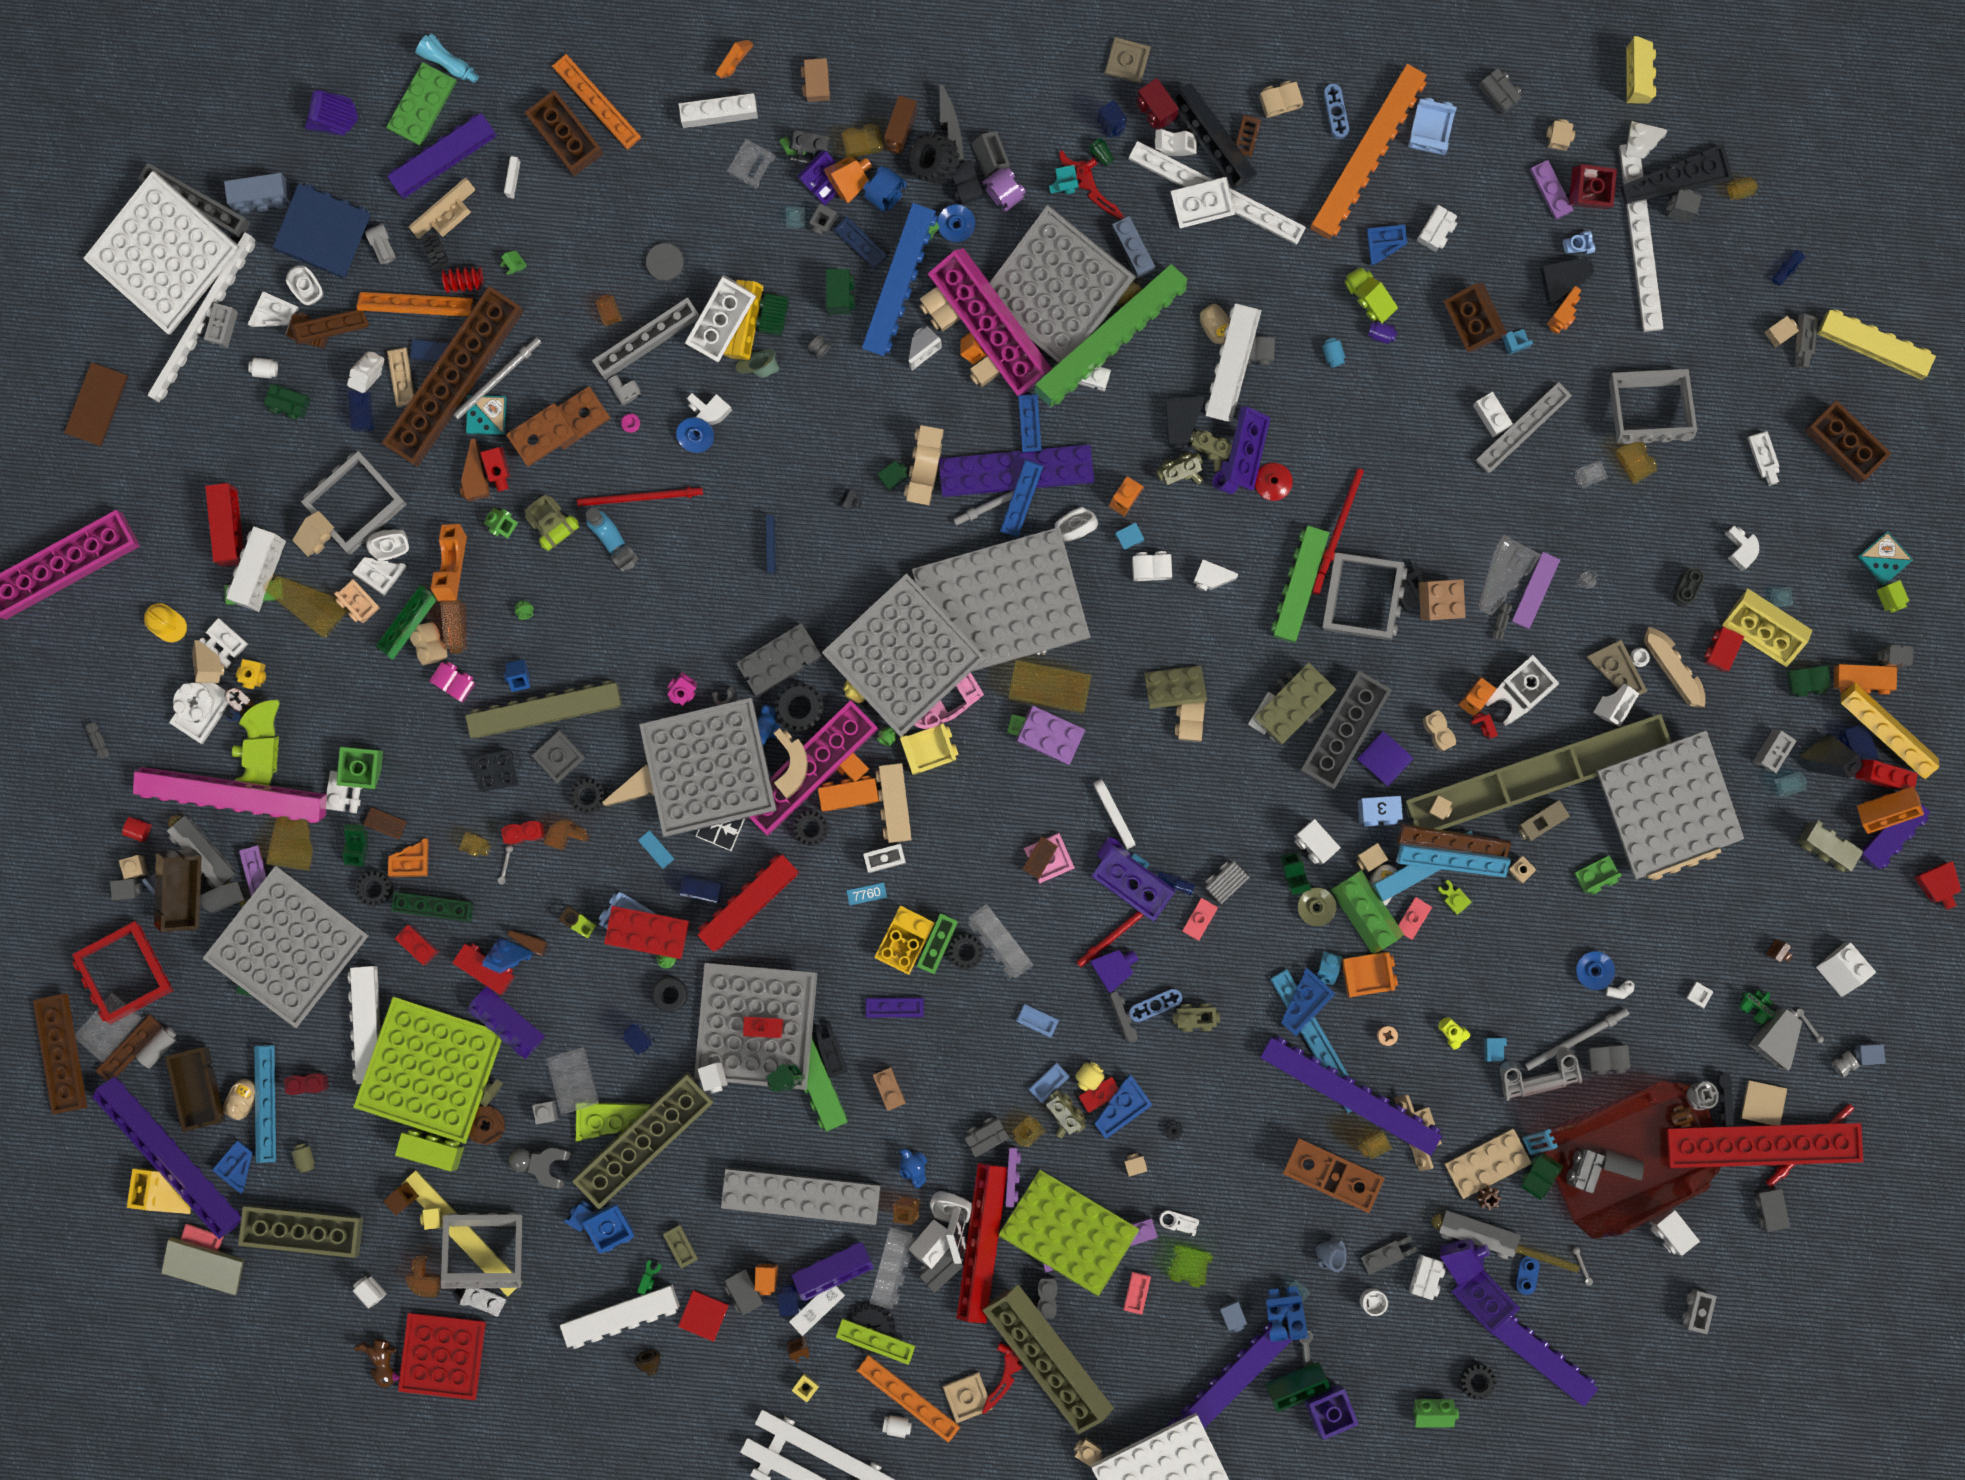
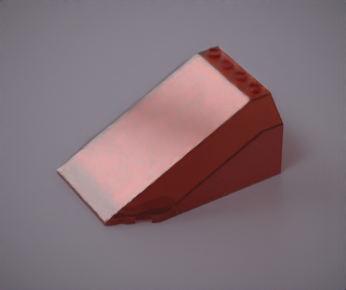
[1544,1081,1721,1239]

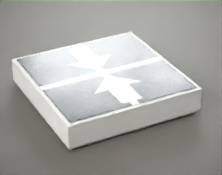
[696,818,745,851]
[946,1208,968,1264]

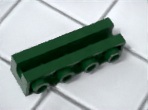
[391,892,474,922]

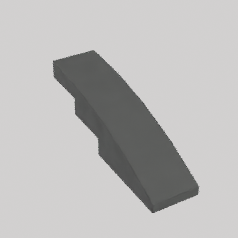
[939,85,964,163]

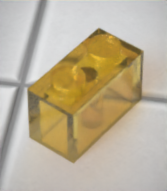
[1614,442,1657,485]
[1357,1129,1392,1160]

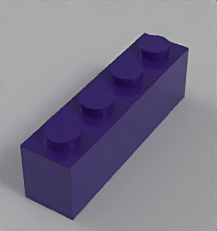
[1861,804,1930,870]
[467,987,545,1059]
[791,1242,874,1301]

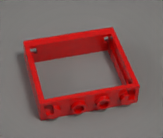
[72,921,174,1024]

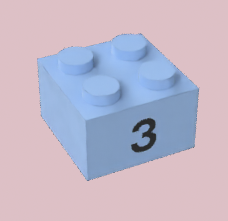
[1358,796,1403,827]

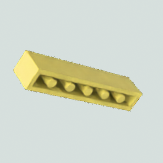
[1817,309,1936,380]

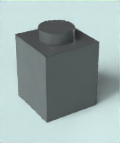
[110,879,142,901]

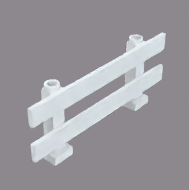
[740,1410,895,1480]

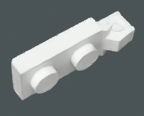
[1748,431,1780,486]

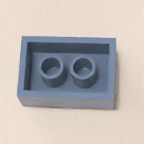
[224,173,292,214]

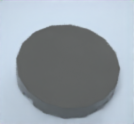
[646,243,684,282]

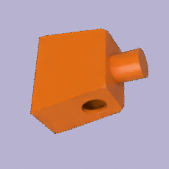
[824,157,872,203]
[1109,476,1144,517]
[1458,676,1497,716]

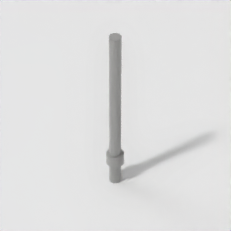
[453,337,541,419]
[953,491,1014,526]
[1524,1008,1630,1071]

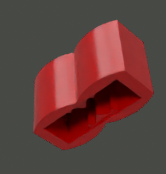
[501,821,545,845]

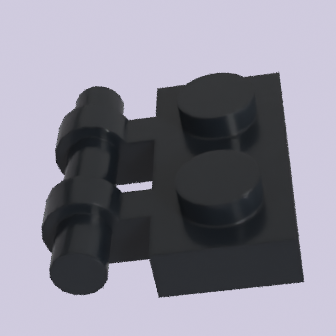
[788,130,829,166]
[1387,562,1426,611]

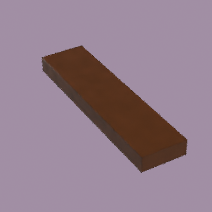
[291,310,369,344]
[95,1014,165,1082]

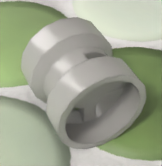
[1832,1051,1859,1078]

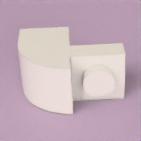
[1155,129,1197,156]
[687,393,732,425]
[1725,526,1759,571]

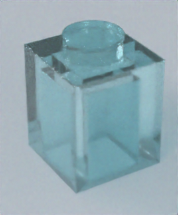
[1774,771,1807,798]

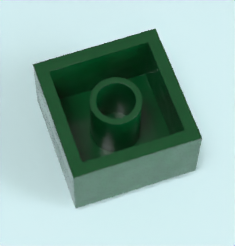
[826,269,855,315]

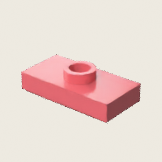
[1398,897,1432,940]
[1182,898,1218,941]
[180,1224,224,1251]
[1123,1272,1151,1315]

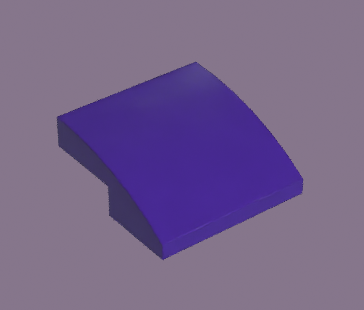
[797,150,837,205]
[1358,731,1413,787]

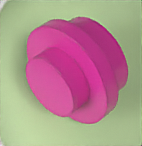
[621,414,640,433]

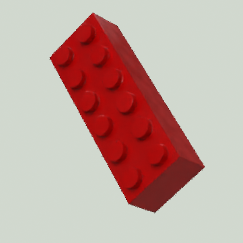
[698,855,800,952]

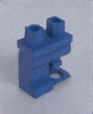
[1266,1286,1309,1342]

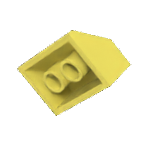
[1626,36,1656,103]

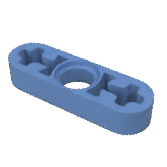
[1324,84,1349,139]
[1129,989,1182,1022]

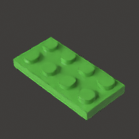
[386,62,457,147]

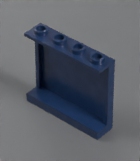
[273,183,371,279]

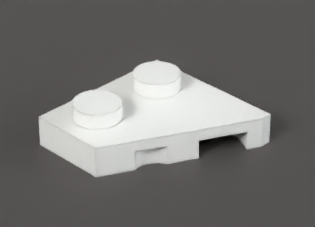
[1625,121,1667,159]
[248,292,299,327]
[353,557,406,596]

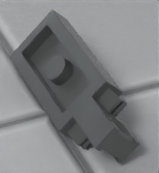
[1795,313,1818,369]

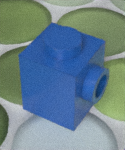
[503,659,530,692]

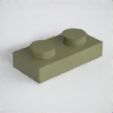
[663,1224,699,1269]

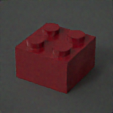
[1136,78,1179,130]
[1569,164,1617,210]

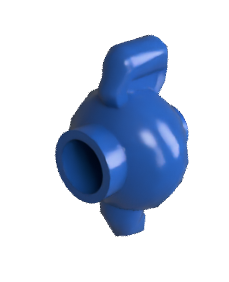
[757,705,780,745]
[899,1148,927,1188]

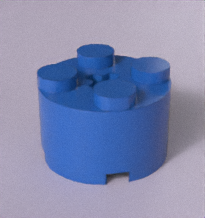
[863,166,907,212]

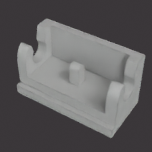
[204,303,238,348]
[1753,730,1796,773]

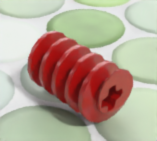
[442,266,483,293]

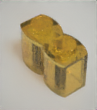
[841,124,883,158]

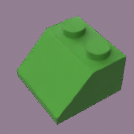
[336,747,383,789]

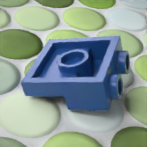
[581,1203,634,1254]

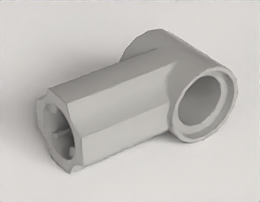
[365,223,396,264]

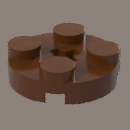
[469,1106,506,1145]

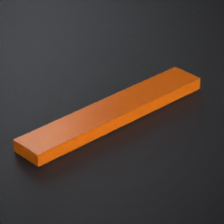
[552,54,641,150]
[357,292,474,316]
[856,1354,961,1443]

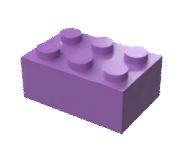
[1015,706,1085,765]

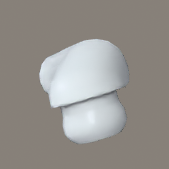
[1606,980,1634,999]

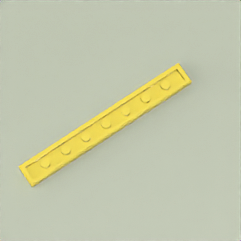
[401,1170,523,1297]

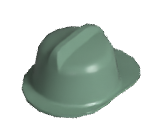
[736,348,779,378]

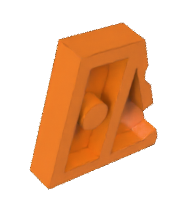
[715,40,754,78]
[388,839,429,877]

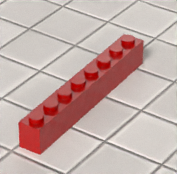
[956,1163,1008,1323]

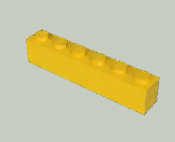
[1841,682,1939,779]

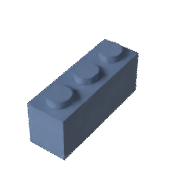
[1112,216,1155,280]

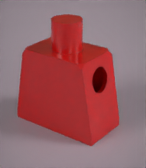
[480,447,511,492]
[1914,861,1961,910]

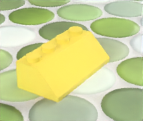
[1722,588,1812,667]

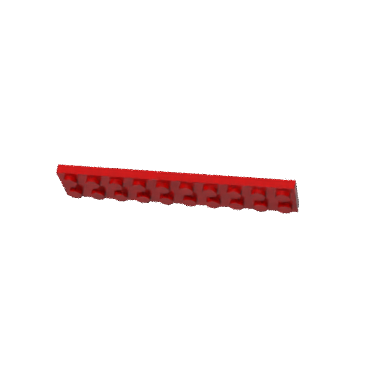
[1667,1123,1863,1168]

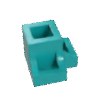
[1049,165,1079,195]

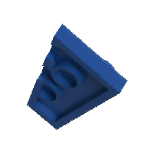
[1281,967,1335,1036]
[1094,1073,1152,1139]

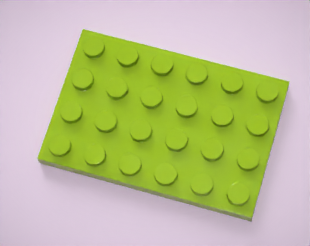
[999,1170,1139,1297]

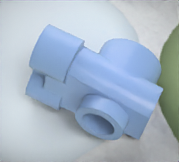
[1563,230,1595,254]

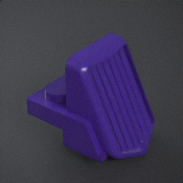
[305,90,358,136]

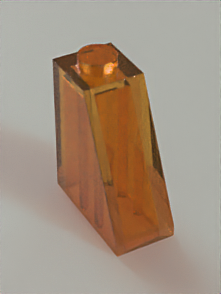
[440,600,467,654]

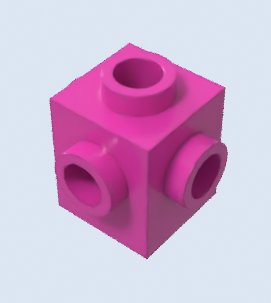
[667,672,697,705]

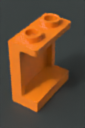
[1342,952,1398,997]

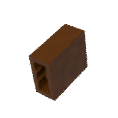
[884,95,918,154]

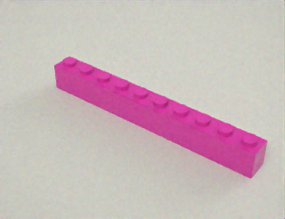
[133,767,327,823]

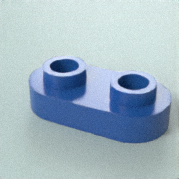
[1516,1255,1540,1295]

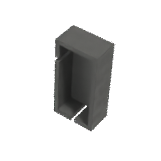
[736,623,823,698]

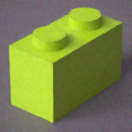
[1354,277,1398,323]

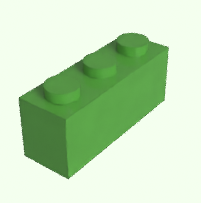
[917,913,958,975]

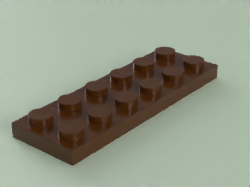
[33,993,87,1115]

